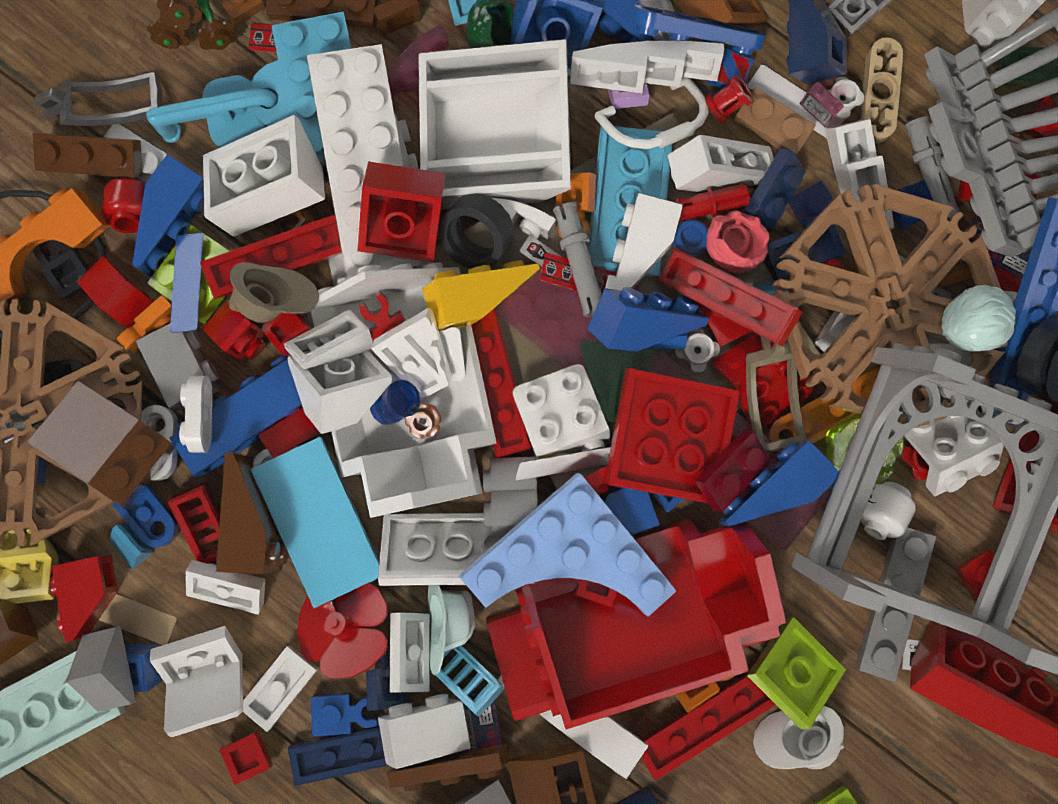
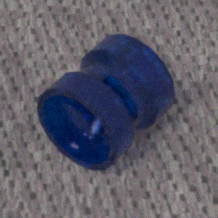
[370,380,421,425]

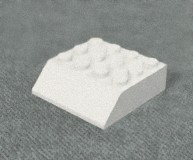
[419,39,571,210]

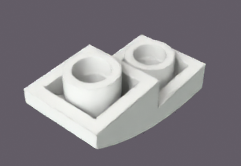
[492,198,556,240]

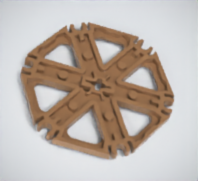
[772,184,1007,427]
[0,299,143,546]

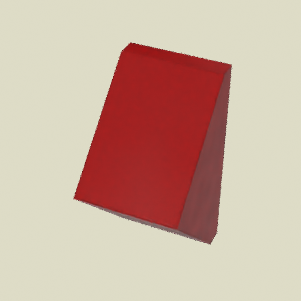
[77,256,154,328]

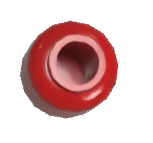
[101,177,145,233]

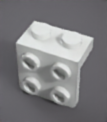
[513,364,610,460]
[904,400,1004,497]
[150,626,243,737]

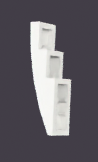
[570,41,724,93]
[498,676,648,779]

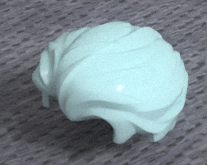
[941,285,1016,352]

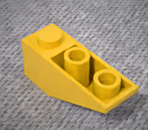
[422,260,540,332]

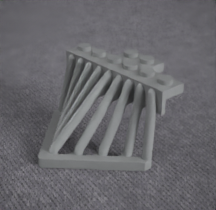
[924,7,1058,257]

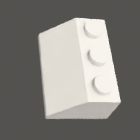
[962,0,1045,50]
[203,115,325,237]

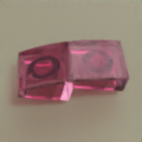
[387,24,450,95]

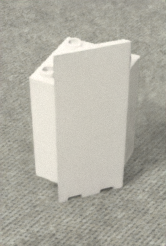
[307,254,496,518]

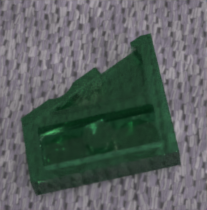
[579,339,654,423]

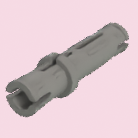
[905,116,962,222]
[553,202,602,317]

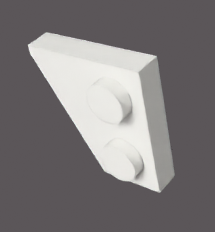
[371,308,452,400]

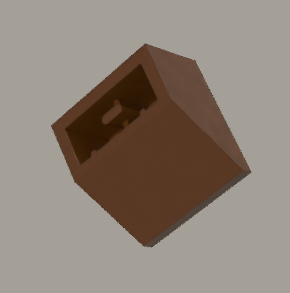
[507,742,596,804]

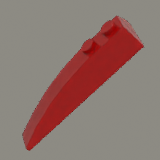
[910,621,1058,758]

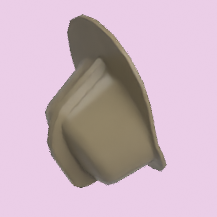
[229,262,319,323]

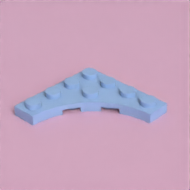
[459,473,676,616]

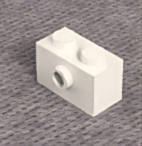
[378,694,471,769]

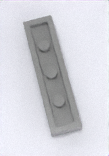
[855,527,936,682]

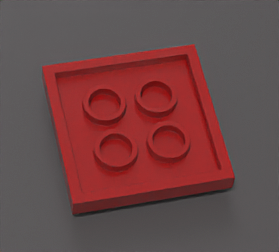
[604,368,740,503]

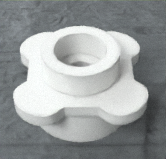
[820,77,864,120]
[675,328,720,373]

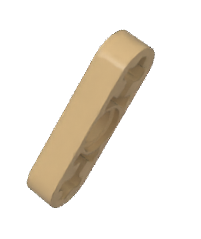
[860,38,903,144]

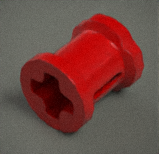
[705,75,754,123]

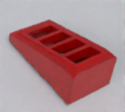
[167,481,220,564]

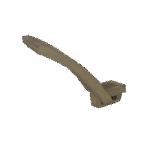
[746,335,806,453]

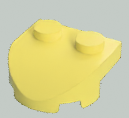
[0,529,58,604]

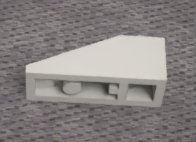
[667,135,774,192]

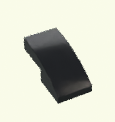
[32,240,89,300]

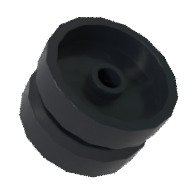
[1016,316,1058,406]

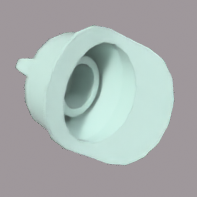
[428,585,475,675]

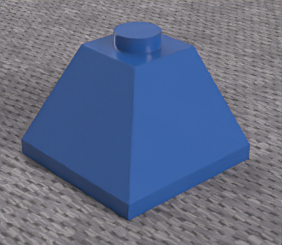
[509,0,603,76]

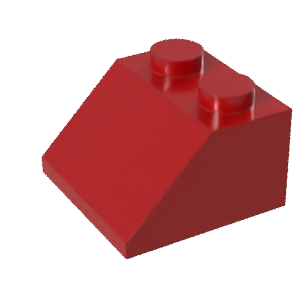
[357,161,445,262]

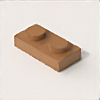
[733,87,816,156]

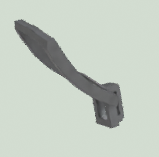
[34,72,163,126]

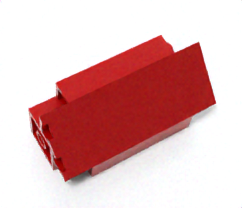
[486,519,786,730]

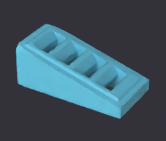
[429,645,505,717]

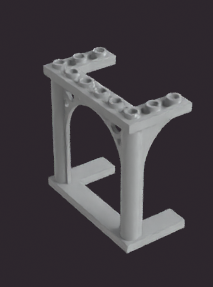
[791,343,1058,675]

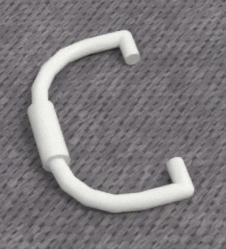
[595,77,708,149]

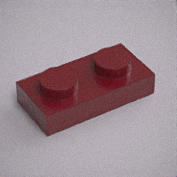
[695,430,771,512]

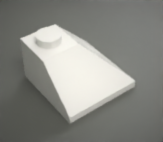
[288,350,392,434]

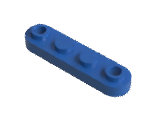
[631,5,766,55]
[112,483,179,547]

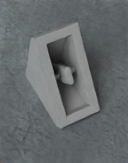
[66,626,136,712]

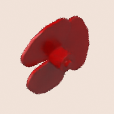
[297,582,388,679]

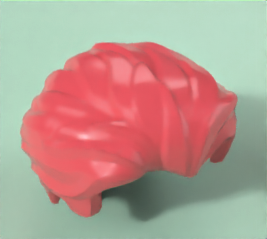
[706,210,769,274]

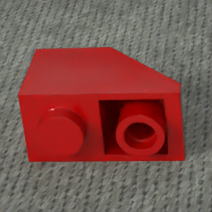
[202,301,267,363]
[50,555,118,642]

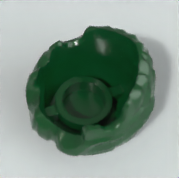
[466,0,514,48]

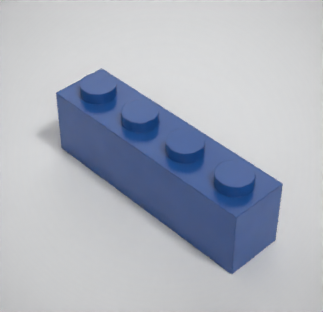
[169,355,303,477]

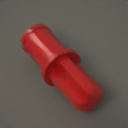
[674,184,750,223]

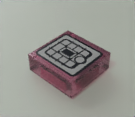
[800,82,844,128]

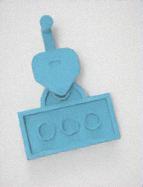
[146,12,352,166]

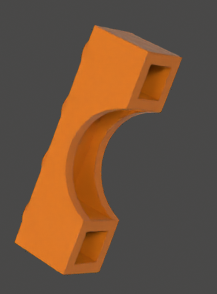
[0,188,111,309]

